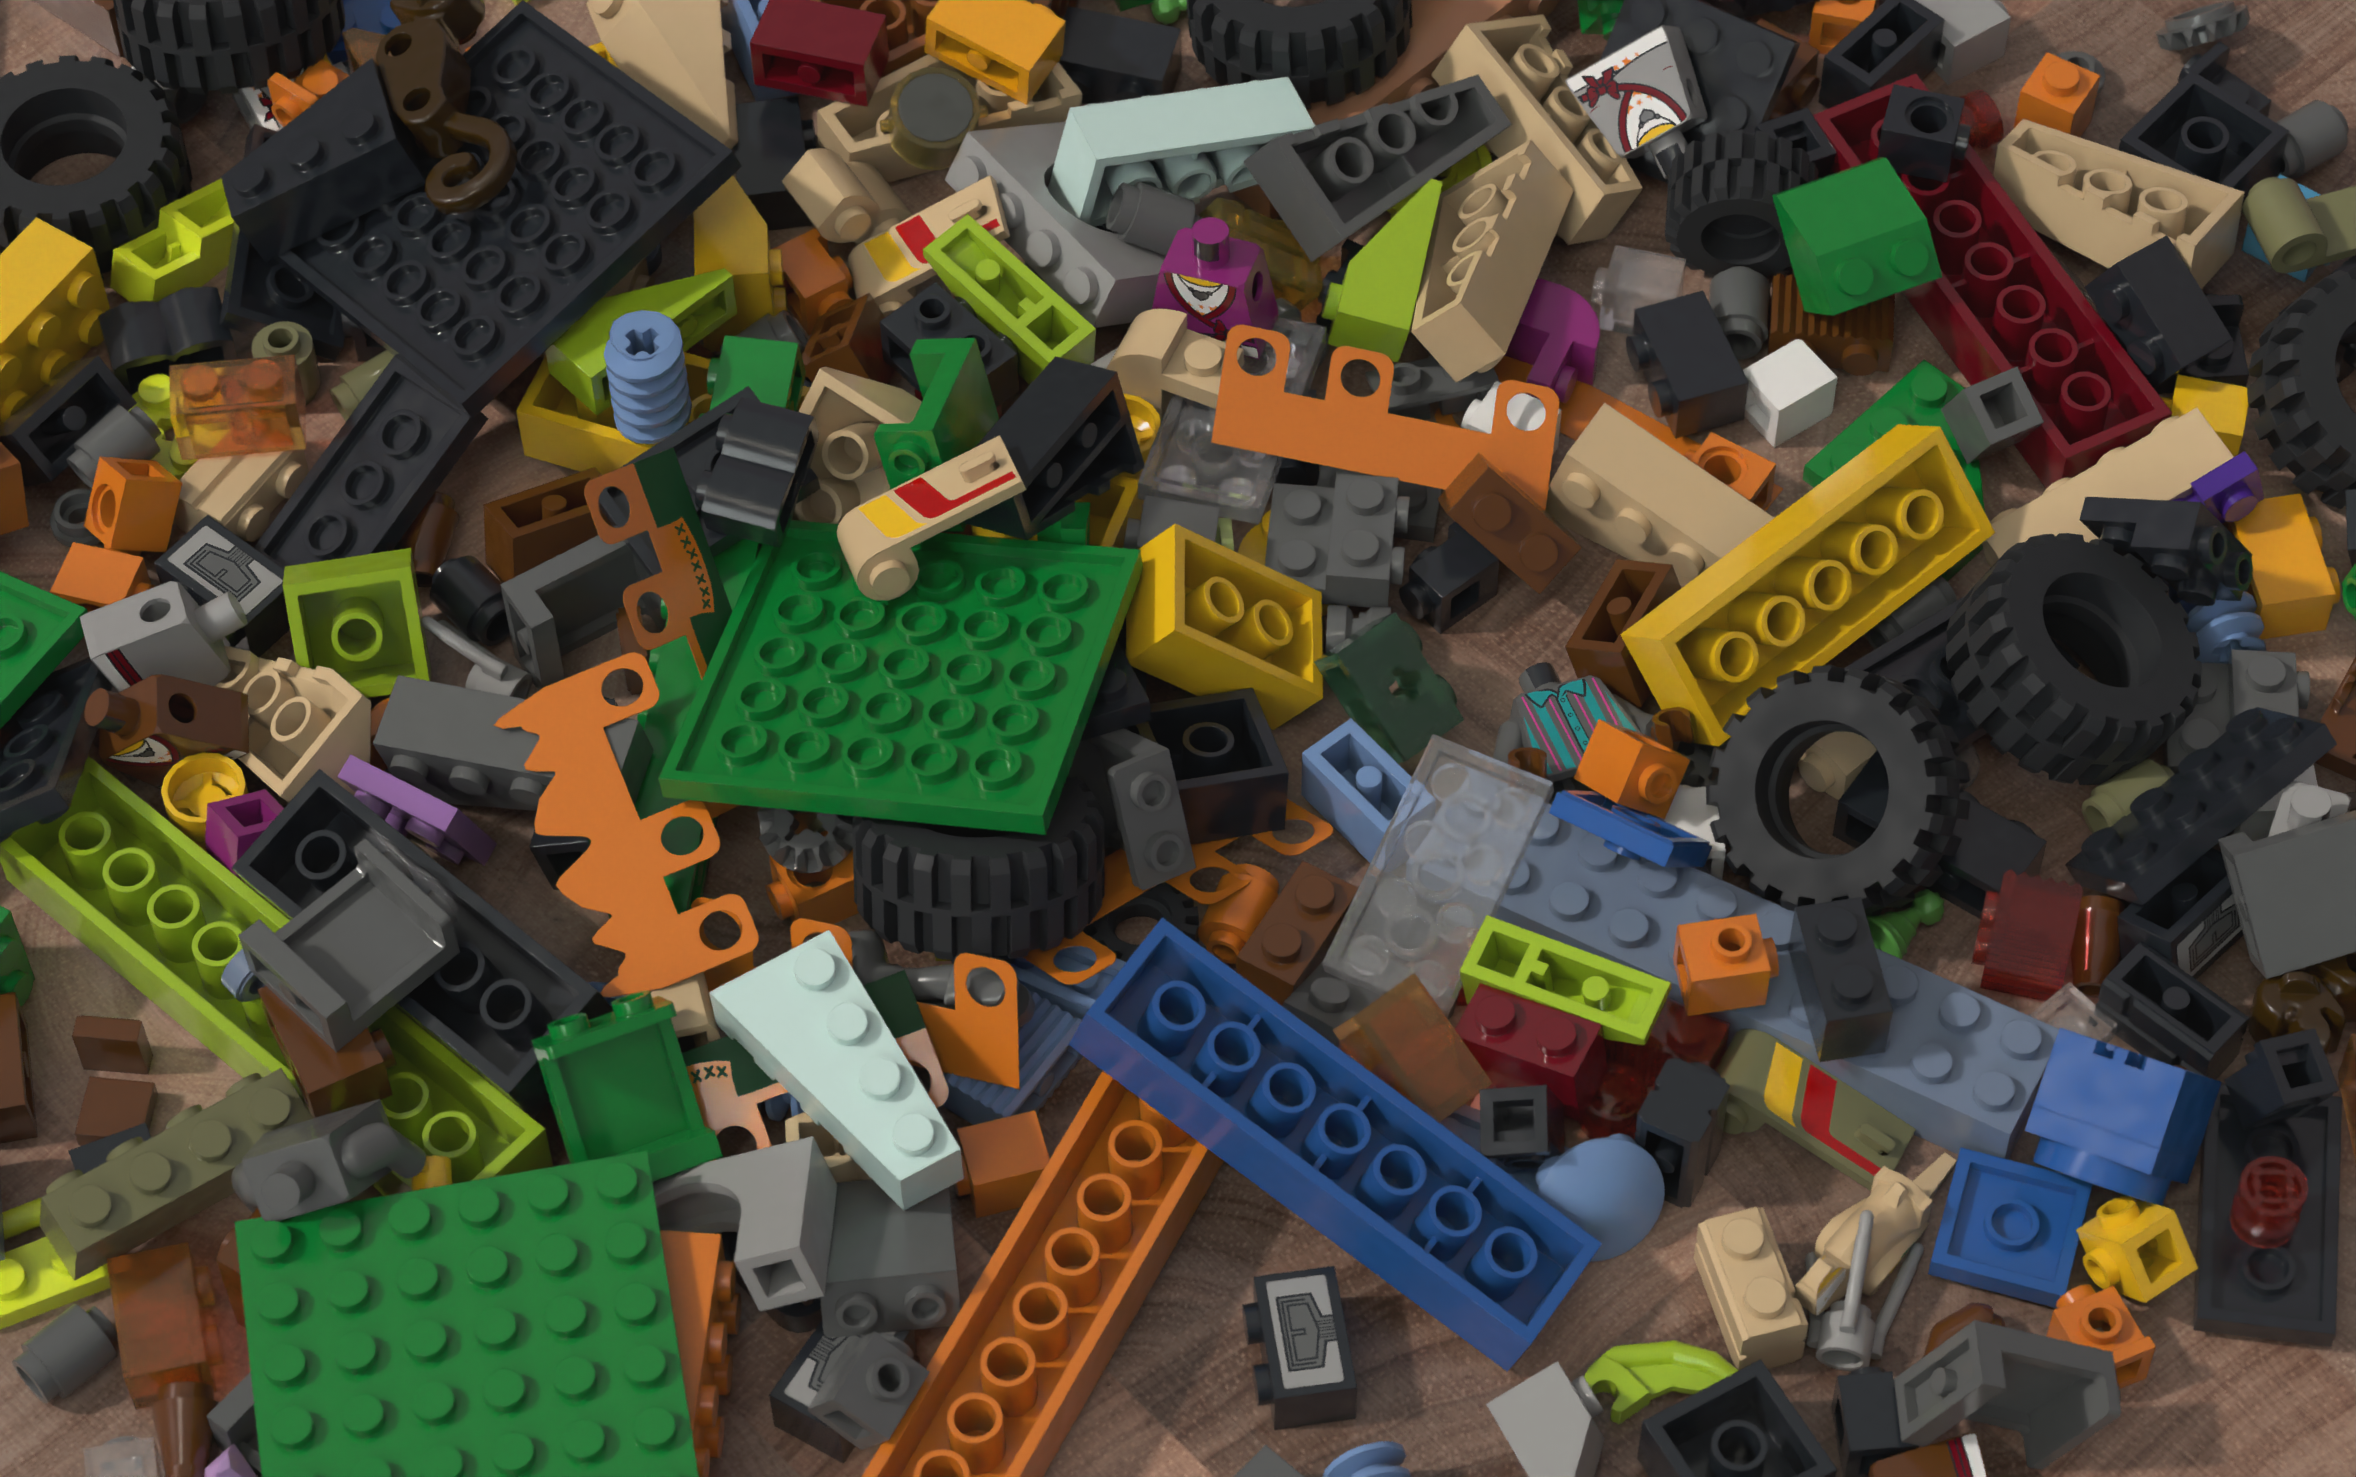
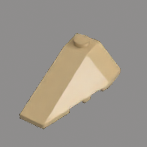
[586,0,738,149]
[792,367,922,524]
[215,646,371,803]

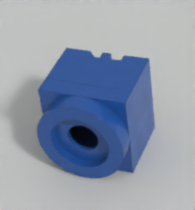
[2025,1028,2222,1206]

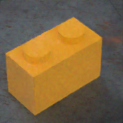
[925,0,1066,105]
[2223,493,2340,640]

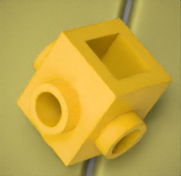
[2076,1196,2198,1303]

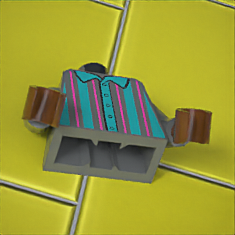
[1492,662,1695,805]

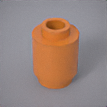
[1198,864,1280,964]

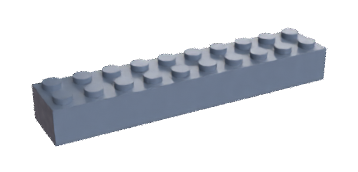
[1406,767,2059,1160]

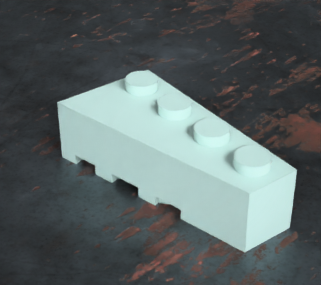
[709,930,964,1211]

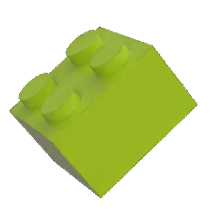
[282,548,431,698]

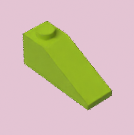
[1322,179,1443,362]
[923,214,1096,385]
[545,268,737,415]
[1459,915,1672,1045]

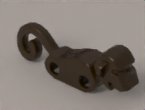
[375,0,517,215]
[2248,791,2356,1057]

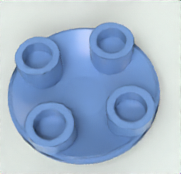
[1536,1133,1665,1262]

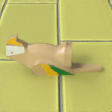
[1794,1152,1957,1316]

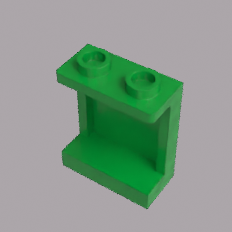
[874,338,1000,532]
[531,990,722,1181]

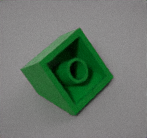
[1772,157,1943,316]

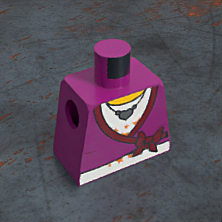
[1152,217,1278,359]

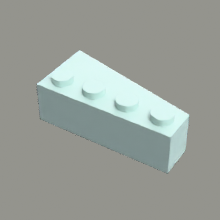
[1047,77,1315,227]

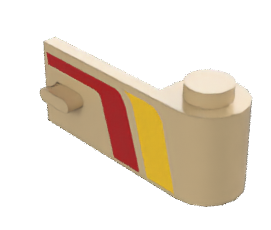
[848,175,1010,317]
[836,435,1026,601]

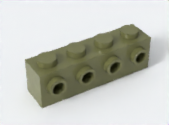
[40,1068,313,1281]

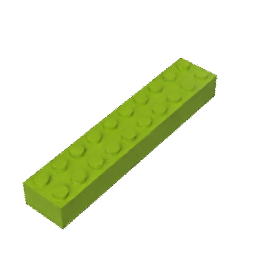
[0,756,553,1196]

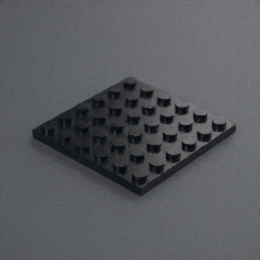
[274,0,742,419]

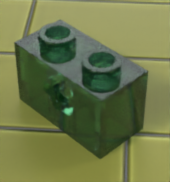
[1314,612,1464,763]

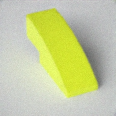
[110,179,234,302]

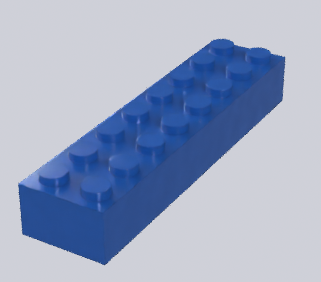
[1069,918,1602,1372]

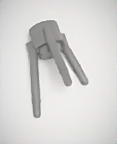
[378,616,532,699]
[1805,1210,1924,1371]

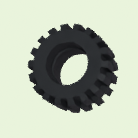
[1665,130,1818,279]

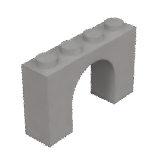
[945,122,1166,328]
[653,1136,837,1311]

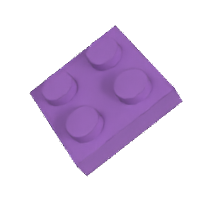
[337,754,497,866]

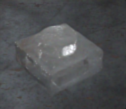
[2029,982,2118,1043]

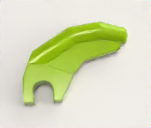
[1584,1340,1739,1424]

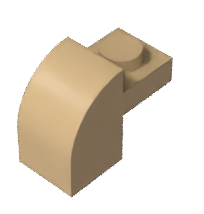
[1107,309,1244,419]

